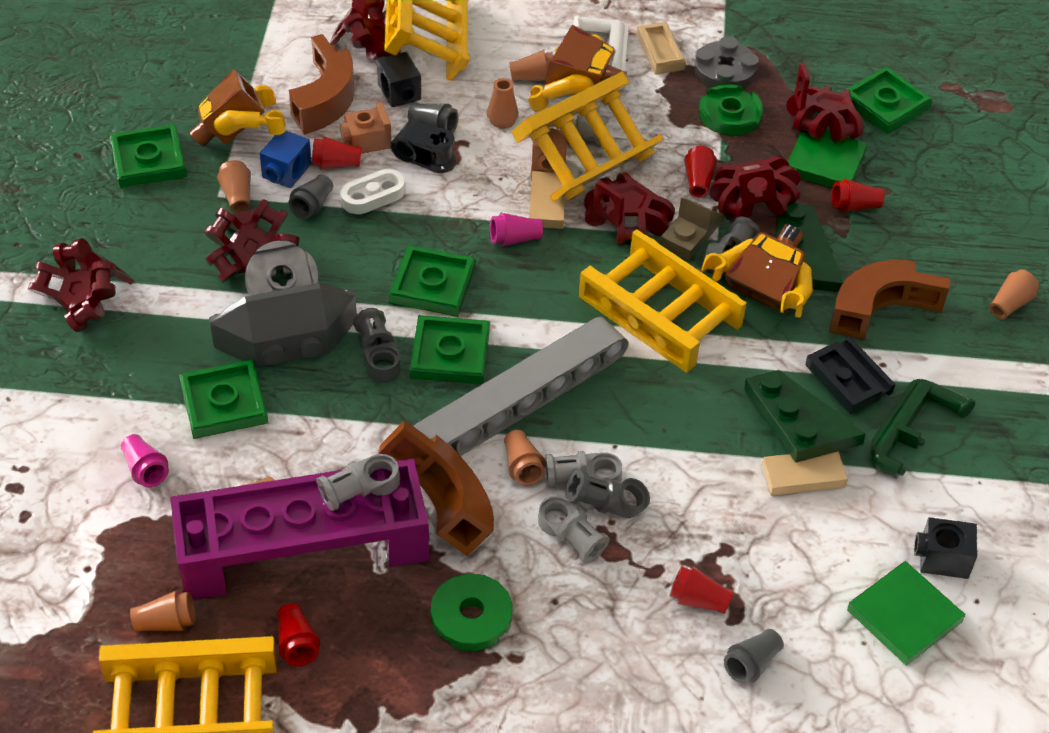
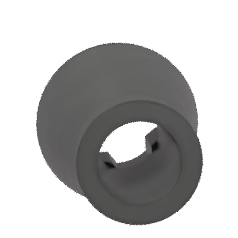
[408,102,459,133]
[288,174,333,219]
[724,629,784,684]

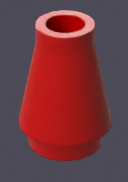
[312,136,361,170]
[684,146,717,198]
[831,179,884,213]
[669,566,733,614]
[277,603,320,667]

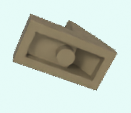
[660,197,724,260]

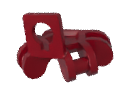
[330,0,401,61]
[786,64,864,142]
[709,156,801,219]
[584,172,675,245]
[204,199,300,283]
[28,238,134,332]

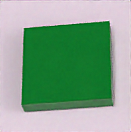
[842,66,933,134]
[110,124,187,188]
[788,131,868,188]
[389,245,476,317]
[409,315,490,384]
[179,359,269,439]
[847,560,966,666]

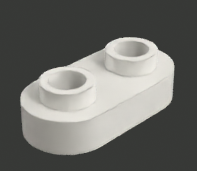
[341,169,405,214]

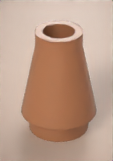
[509,50,553,81]
[487,78,519,128]
[217,160,251,213]
[989,270,1039,320]
[504,430,546,486]
[130,590,196,633]

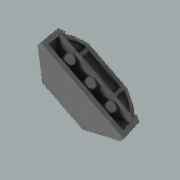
[209,283,357,367]

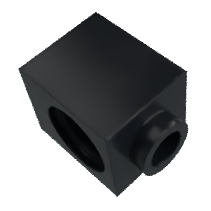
[377,51,421,108]
[914,517,977,579]

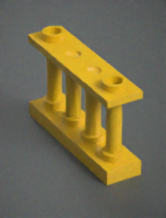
[384,0,470,81]
[511,71,664,202]
[579,229,746,373]
[93,636,277,733]

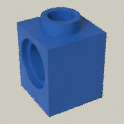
[259,131,312,188]

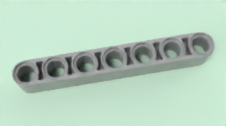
[414,317,629,456]

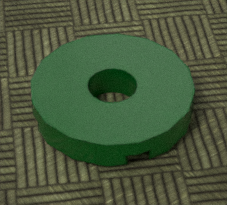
[699,84,763,136]
[430,573,513,651]

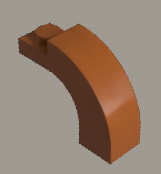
[289,34,355,135]
[829,260,951,340]
[378,420,494,556]

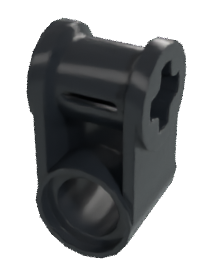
[390,119,456,173]

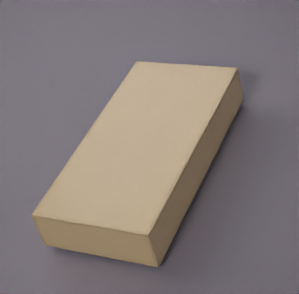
[637,22,686,74]
[529,171,565,229]
[762,451,848,496]

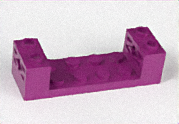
[170,459,429,600]

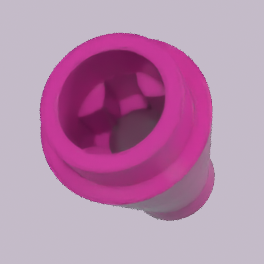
[490,212,543,247]
[121,434,169,487]

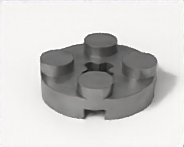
[694,36,759,89]
[245,241,318,296]

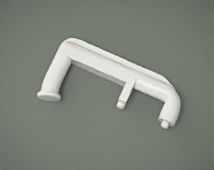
[574,15,628,71]

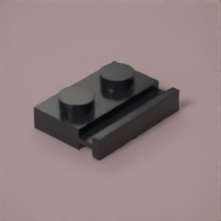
[805,336,896,415]

